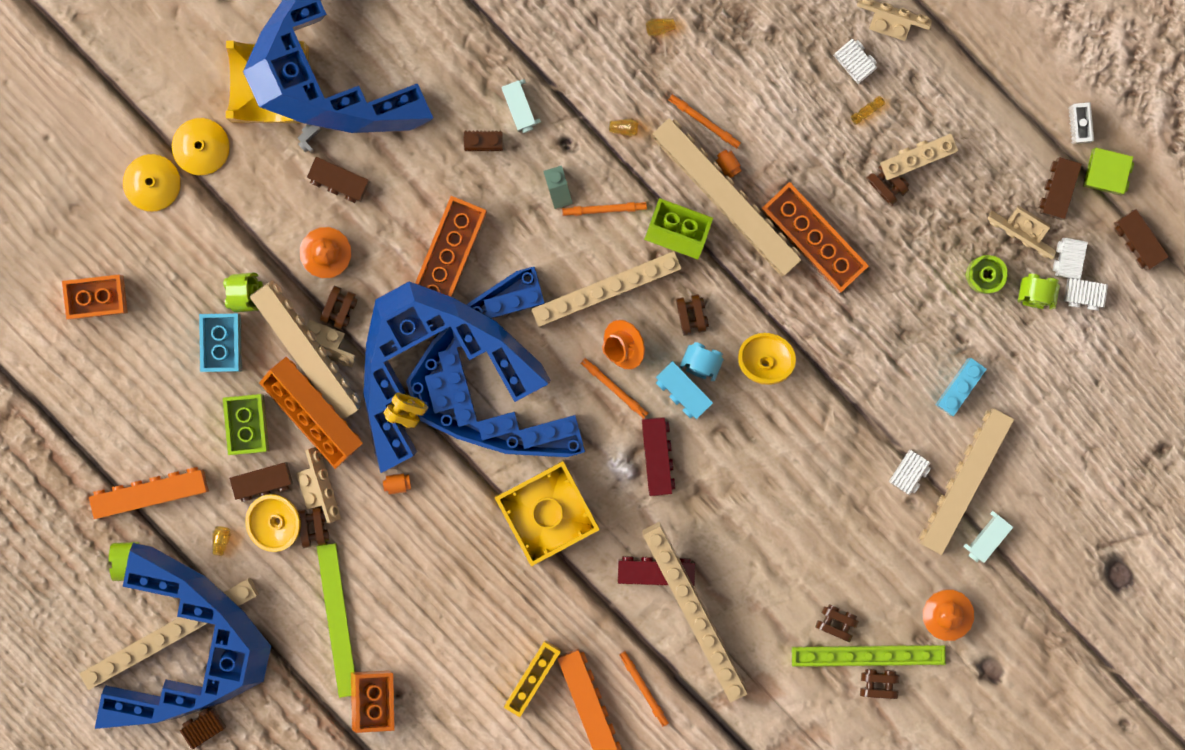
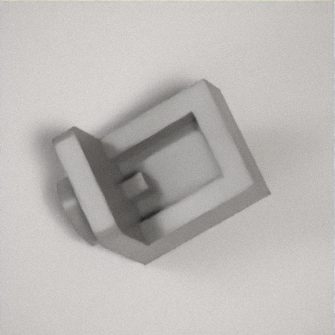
[297,124,321,153]

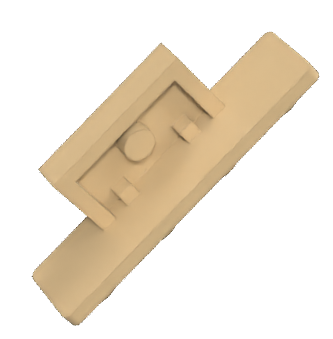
[857,0,932,41]
[880,134,958,180]
[988,205,1056,260]
[306,319,356,368]
[296,447,341,523]

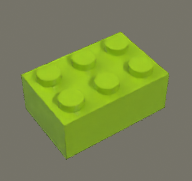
[644,198,713,260]
[223,394,269,455]

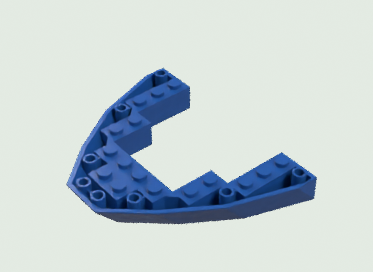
[243,0,433,133]
[406,266,585,457]
[363,281,551,473]
[95,543,271,729]

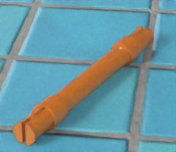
[668,94,741,149]
[562,202,647,216]
[580,357,648,419]
[619,651,669,727]

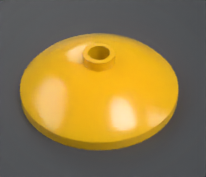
[172,118,230,176]
[123,154,181,212]
[738,333,796,385]
[245,494,301,552]

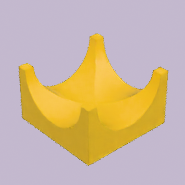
[226,41,309,123]
[495,460,600,566]

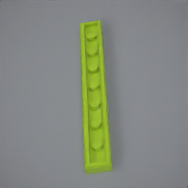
[316,543,355,698]
[792,645,946,667]

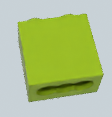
[1083,148,1134,195]

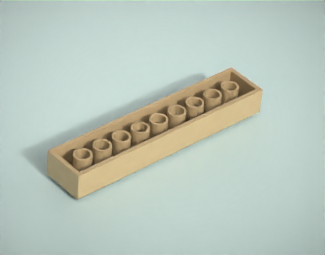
[652,118,801,277]

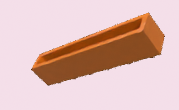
[89,467,209,519]
[557,648,622,750]

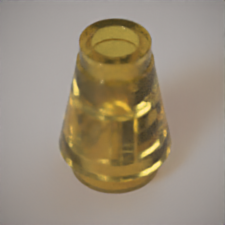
[646,18,675,37]
[609,118,638,137]
[212,526,231,556]

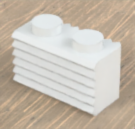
[833,39,877,84]
[1068,102,1094,144]
[1053,238,1088,280]
[1064,278,1108,311]
[889,450,931,495]

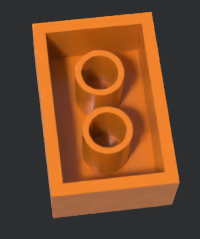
[62,274,128,320]
[351,670,394,733]

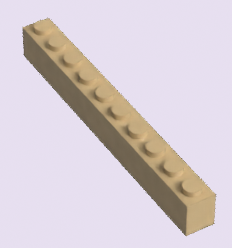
[642,522,747,703]
[79,578,259,690]

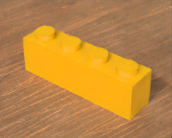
[504,640,561,717]

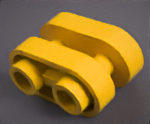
[384,393,428,428]

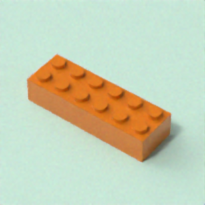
[760,182,869,293]
[415,196,488,297]
[259,357,363,469]

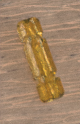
[850,96,885,125]

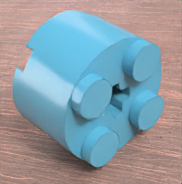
[680,342,724,381]

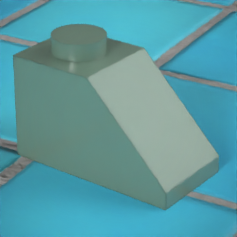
[543,165,573,209]

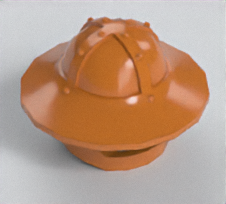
[300,227,351,278]
[602,320,645,369]
[923,590,974,641]

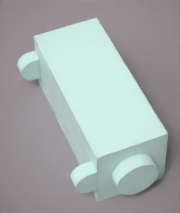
[501,79,541,133]
[963,511,1013,563]

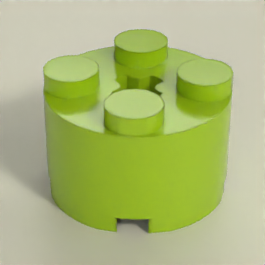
[966,255,1007,294]
[223,272,263,312]
[1017,274,1060,309]
[109,542,140,581]

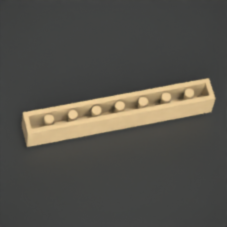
[532,251,681,327]
[250,280,362,419]
[919,408,1014,555]

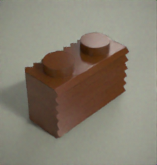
[464,130,503,151]
[180,708,226,750]

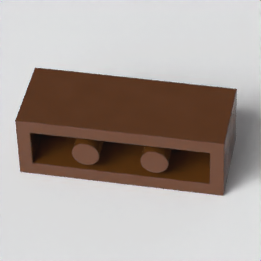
[307,157,370,203]
[1038,157,1082,220]
[1114,209,1169,270]
[229,462,293,502]

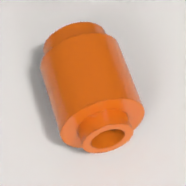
[715,149,742,178]
[383,473,411,495]

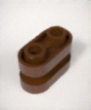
[866,165,909,206]
[320,285,358,329]
[676,294,709,336]
[298,507,330,548]
[815,604,859,642]
[860,669,900,699]

